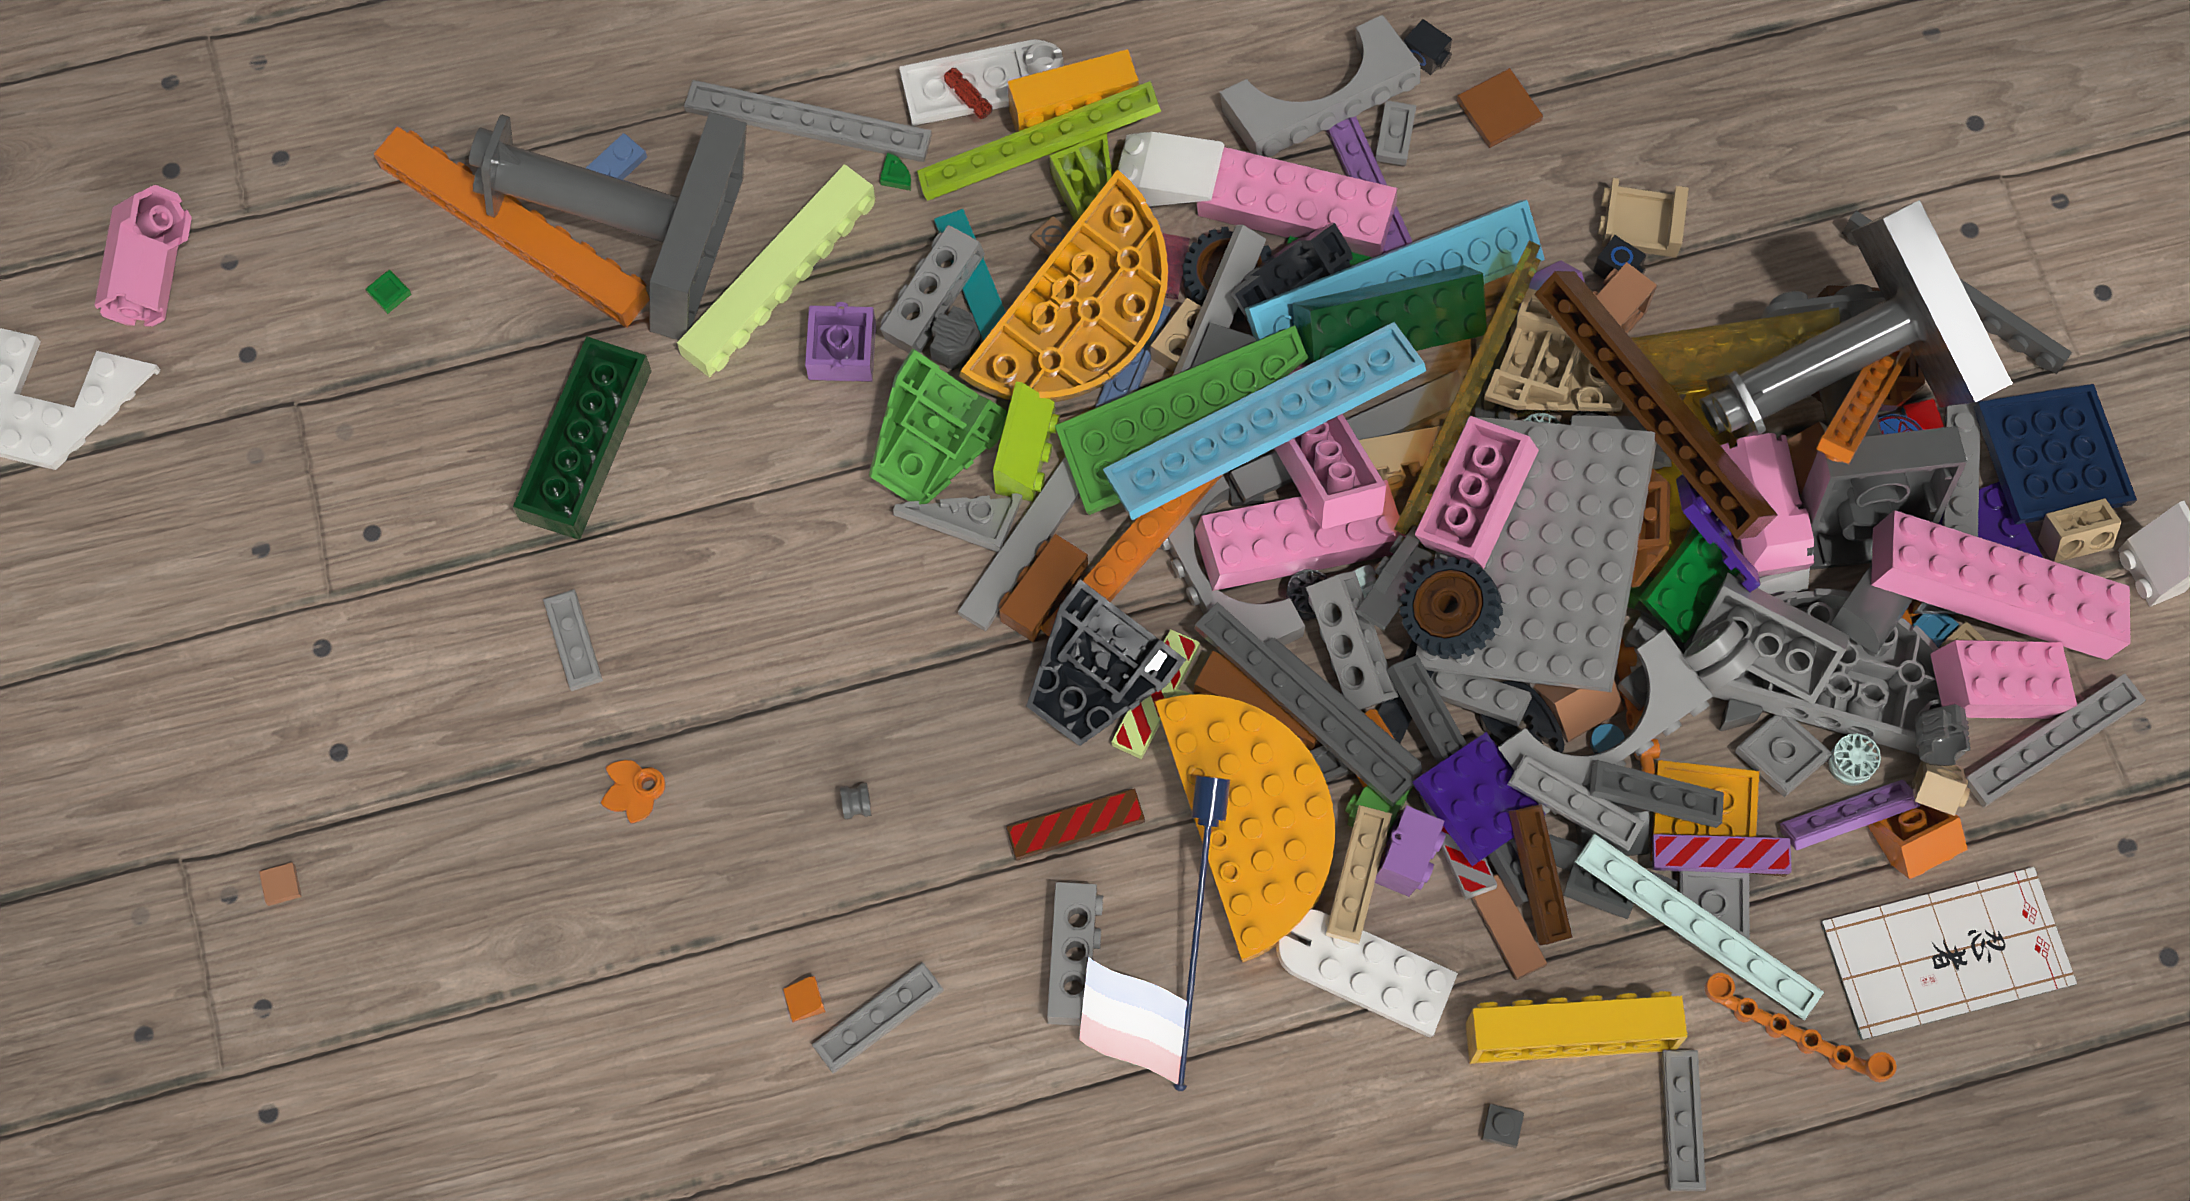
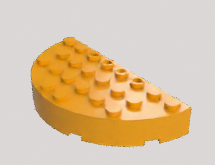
[959,169,1168,402]
[1155,695,1335,963]

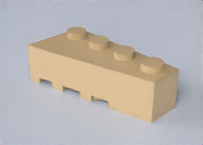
[1359,420,1462,492]

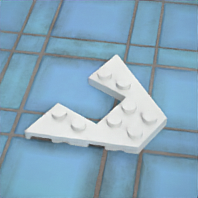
[0,328,160,470]

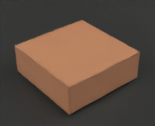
[259,863,302,906]

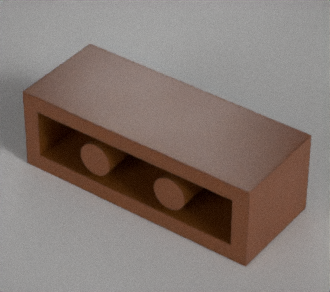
[998,534,1088,642]

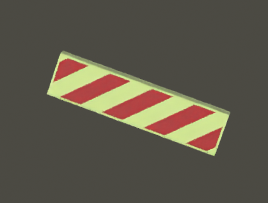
[1111,629,1200,759]

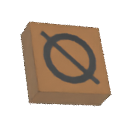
[1031,216,1069,257]

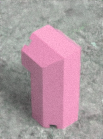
[94,185,192,327]
[1721,433,1814,580]

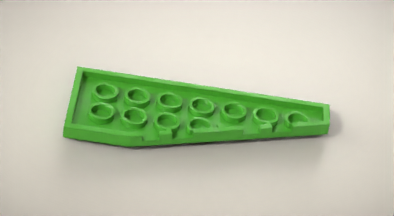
[1055,326,1308,515]

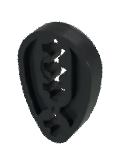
[1479,681,1565,753]

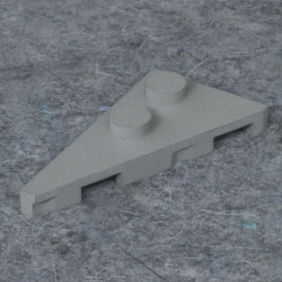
[893,493,1022,552]

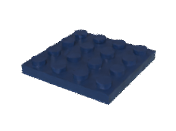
[1973,384,2137,525]

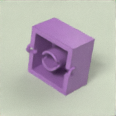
[805,302,876,382]
[1375,805,1446,897]

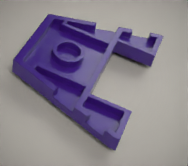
[1676,474,1761,593]

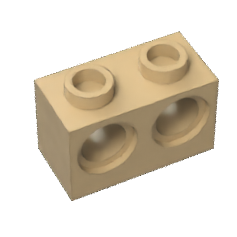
[1150,298,1202,373]
[2038,498,2122,563]
[1912,760,1970,816]

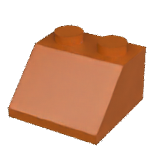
[1867,804,1968,879]

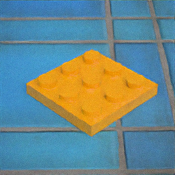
[1650,760,1759,861]

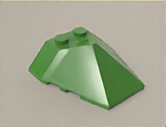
[869,349,1008,504]

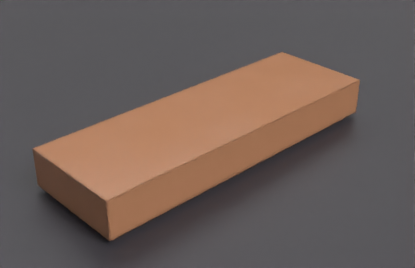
[1472,874,1547,980]

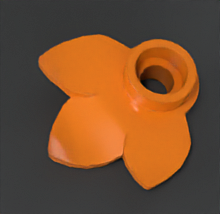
[601,760,666,823]

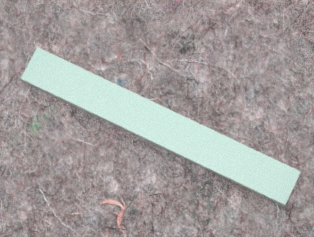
[1574,834,1824,1020]

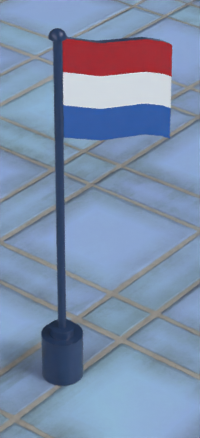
[1079,776,1230,1091]

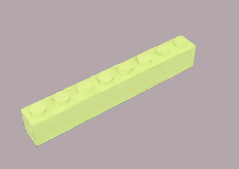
[677,164,875,378]

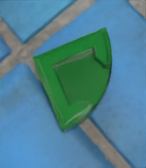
[880,153,912,191]

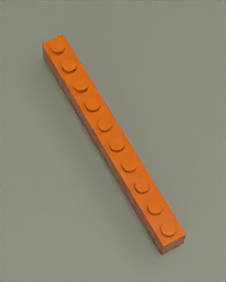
[374,126,650,328]

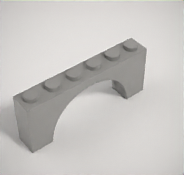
[1220,14,1420,157]
[1161,476,1305,656]
[1497,629,1713,815]

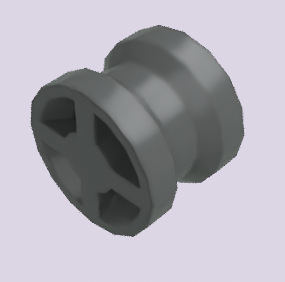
[840,783,872,820]

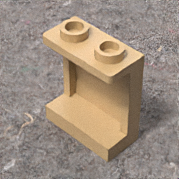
[1598,178,1689,258]

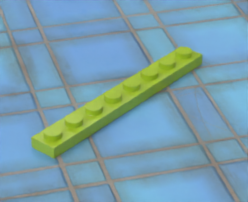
[917,81,1161,201]

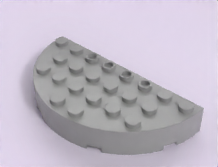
[1698,588,1967,761]

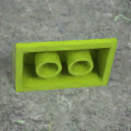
[993,381,1060,502]

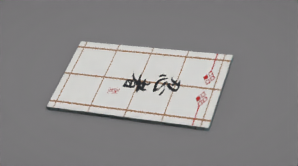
[1821,867,2077,1041]

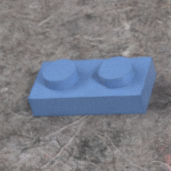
[586,133,647,180]

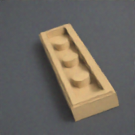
[1326,805,1392,944]

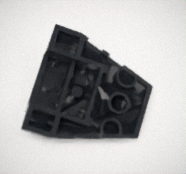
[1232,223,1353,322]
[1026,579,1187,746]

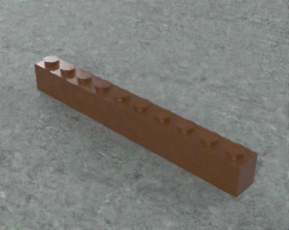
[1534,271,1778,539]

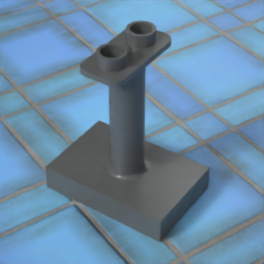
[469,112,747,340]
[1699,200,2012,438]
[1757,284,1967,570]

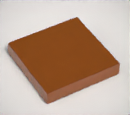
[1456,68,1543,148]

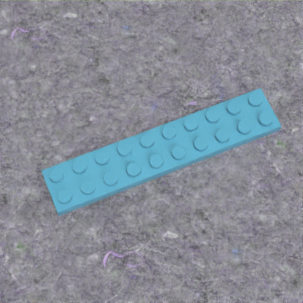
[1244,200,1545,341]
[1103,322,1426,520]

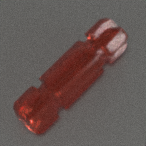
[944,67,993,119]

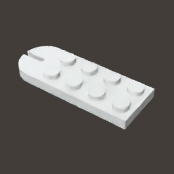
[899,40,1064,126]
[1276,910,1458,1038]

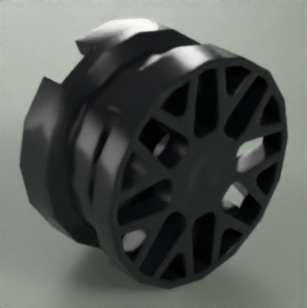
[1286,569,1328,621]

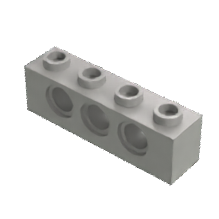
[880,225,985,353]
[1306,571,1399,710]
[1047,882,1103,1026]

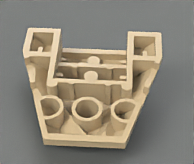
[1484,288,1624,412]

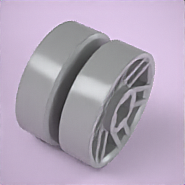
[1683,618,1759,691]

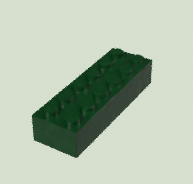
[1293,265,1487,368]
[513,336,652,540]

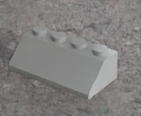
[1692,573,1849,705]

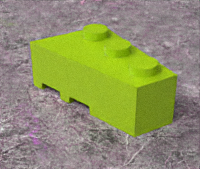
[1049,132,1112,223]

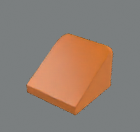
[783,975,825,1022]

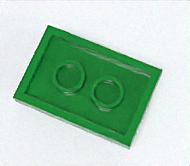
[1639,527,1740,643]

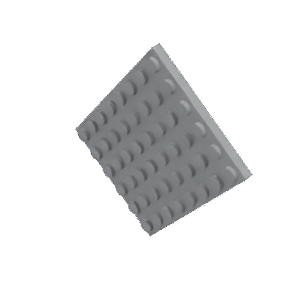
[1416,416,1657,692]

